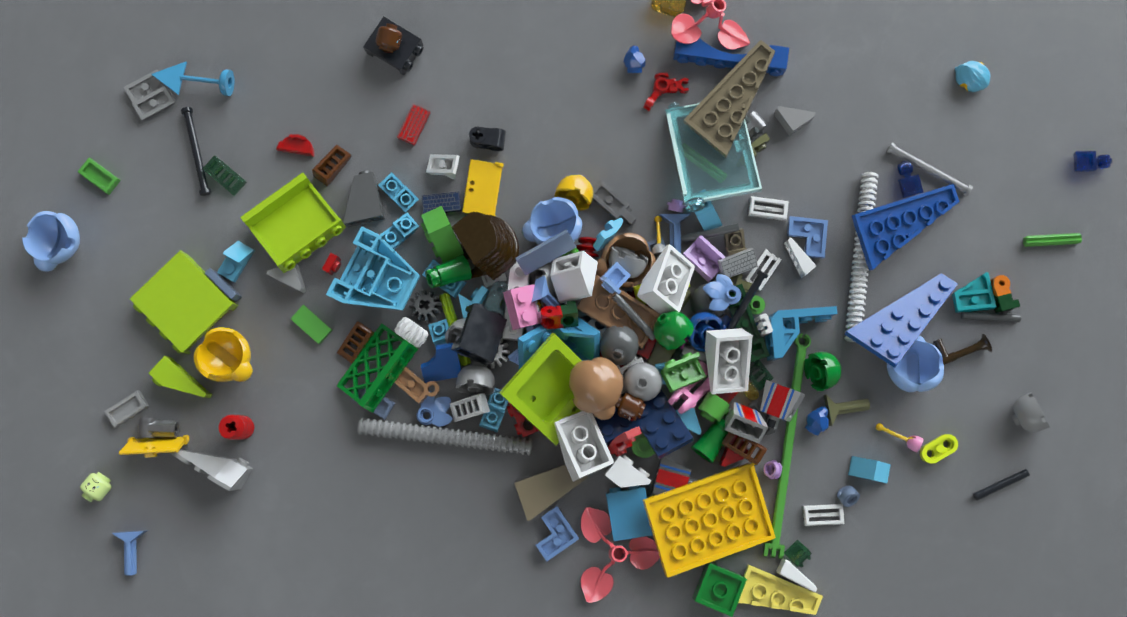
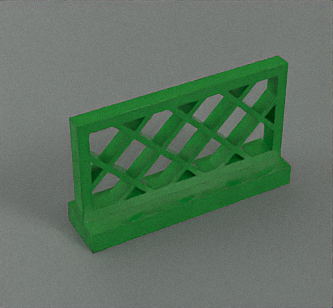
[336,323,418,413]

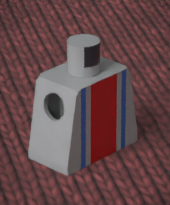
[760,380,805,430]
[725,402,768,443]

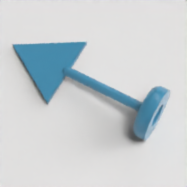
[151,61,235,96]

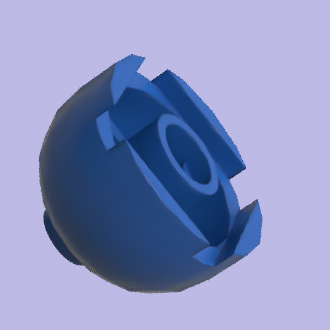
[687,312,726,352]

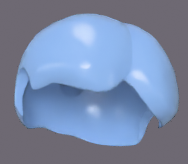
[522,197,582,245]
[22,211,80,272]
[887,336,944,392]

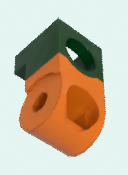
[990,275,1020,313]

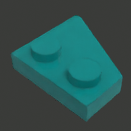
[952,272,996,313]

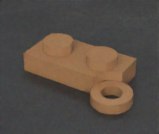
[394,367,440,404]

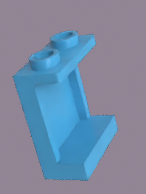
[606,485,653,541]

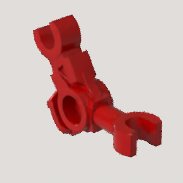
[643,72,689,111]

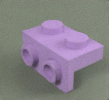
[682,235,726,283]

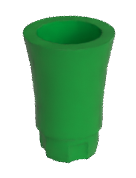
[425,254,471,288]
[691,419,728,464]

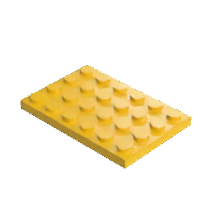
[643,462,776,578]

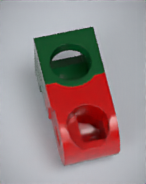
[541,300,579,329]

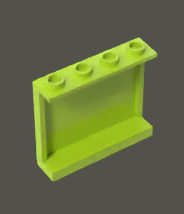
[240,172,346,273]
[130,250,238,354]

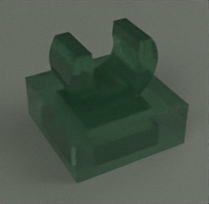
[784,540,812,567]

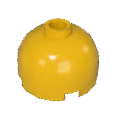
[554,175,594,211]

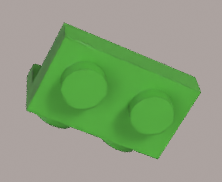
[660,352,707,393]

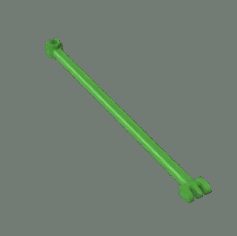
[763,333,811,559]

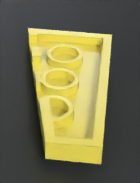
[738,564,823,615]

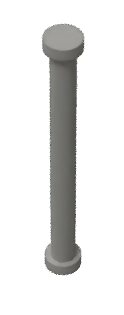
[886,142,973,196]

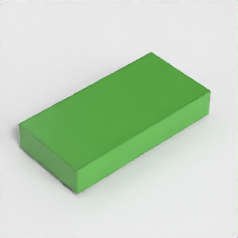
[78,157,121,195]
[291,305,333,344]

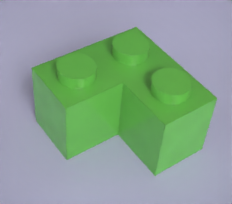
[421,206,464,263]

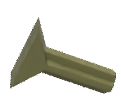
[824,395,870,426]

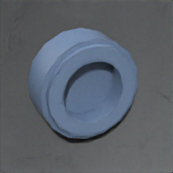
[837,486,860,507]

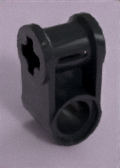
[469,126,506,151]

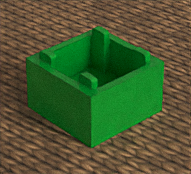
[692,562,747,617]

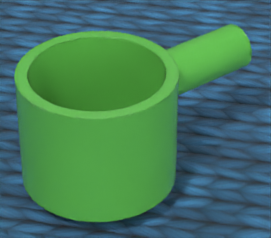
[698,392,730,422]
[631,434,654,458]

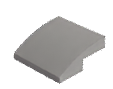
[123,69,176,120]

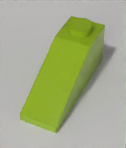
[148,356,213,398]

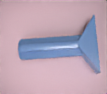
[659,214,690,253]
[532,276,561,307]
[112,530,148,576]

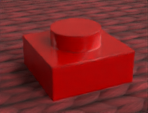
[322,253,341,275]

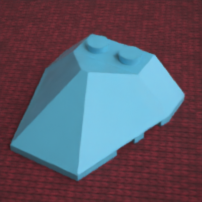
[326,226,420,311]

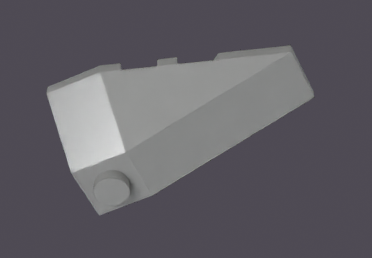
[170,449,253,491]

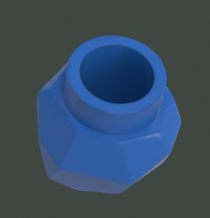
[623,46,646,73]
[805,407,829,436]

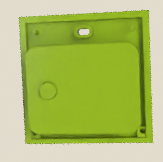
[499,333,582,446]

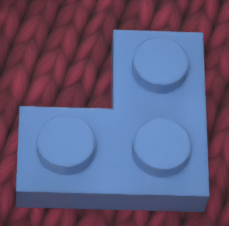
[787,216,828,259]
[536,506,579,561]

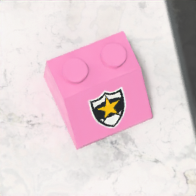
[503,284,545,330]

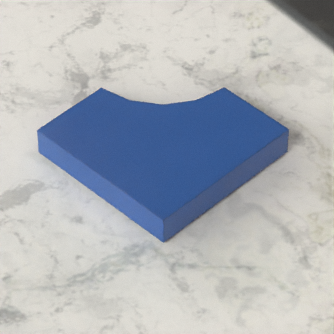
[421,343,462,383]

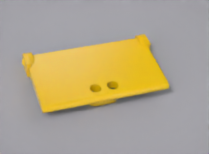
[462,159,504,216]
[119,435,189,458]

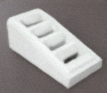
[784,238,816,278]
[450,393,490,422]
[776,558,817,592]

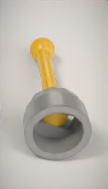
[652,216,665,259]

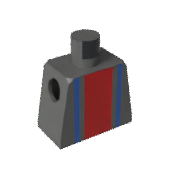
[651,457,698,494]

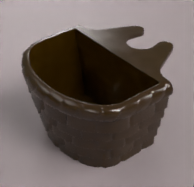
[452,212,519,281]

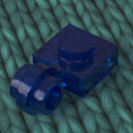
[1073,151,1112,172]
[897,161,924,198]

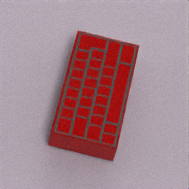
[397,104,430,146]

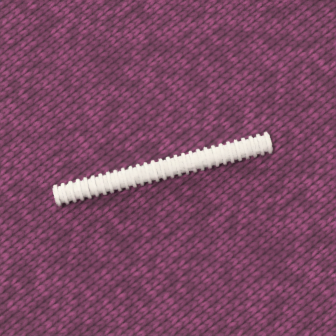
[844,172,879,342]

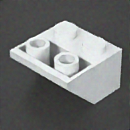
[550,251,598,304]
[604,455,651,488]

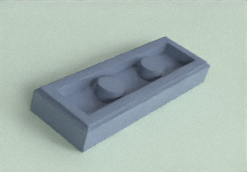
[516,229,576,275]

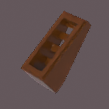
[312,145,352,186]
[337,321,375,363]
[721,432,767,466]

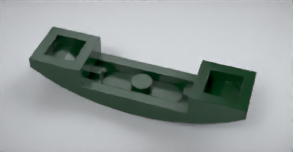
[728,284,770,362]

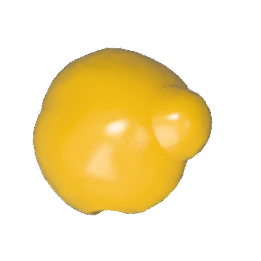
[193,327,253,382]

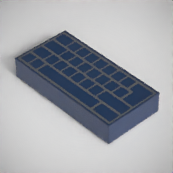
[422,191,462,214]

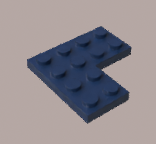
[592,389,694,459]

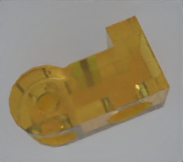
[651,0,687,17]

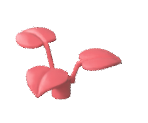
[671,0,750,50]
[580,507,660,603]

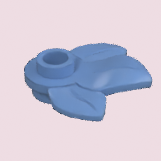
[703,274,741,311]
[417,391,453,427]

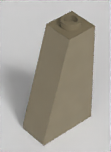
[514,464,588,521]

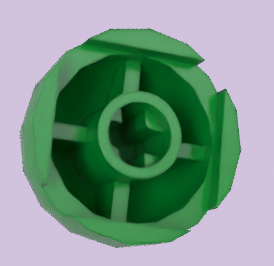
[653,311,694,350]
[804,352,841,391]

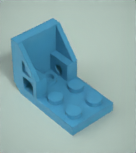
[764,306,837,361]
[518,317,600,369]

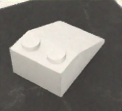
[637,244,695,315]
[705,328,753,394]
[554,411,614,482]

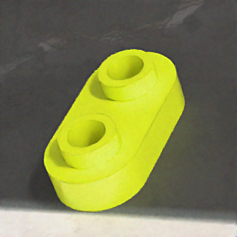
[920,434,958,464]

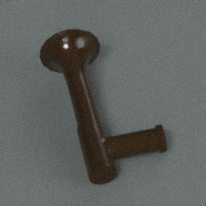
[933,334,992,365]

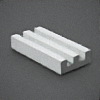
[748,196,789,221]
[744,249,782,291]
[754,313,773,337]
[802,504,844,526]

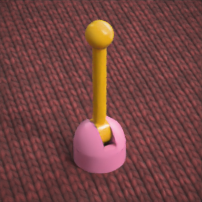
[875,423,923,453]

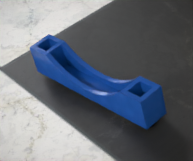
[673,38,789,76]

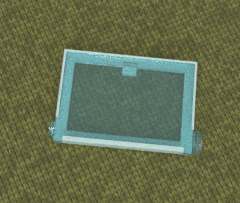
[665,102,762,212]

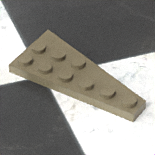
[684,40,775,158]

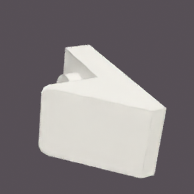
[426,154,460,179]

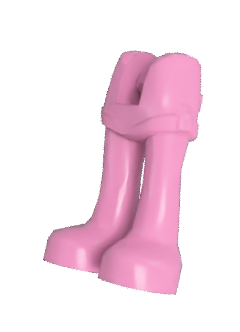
[668,360,710,414]

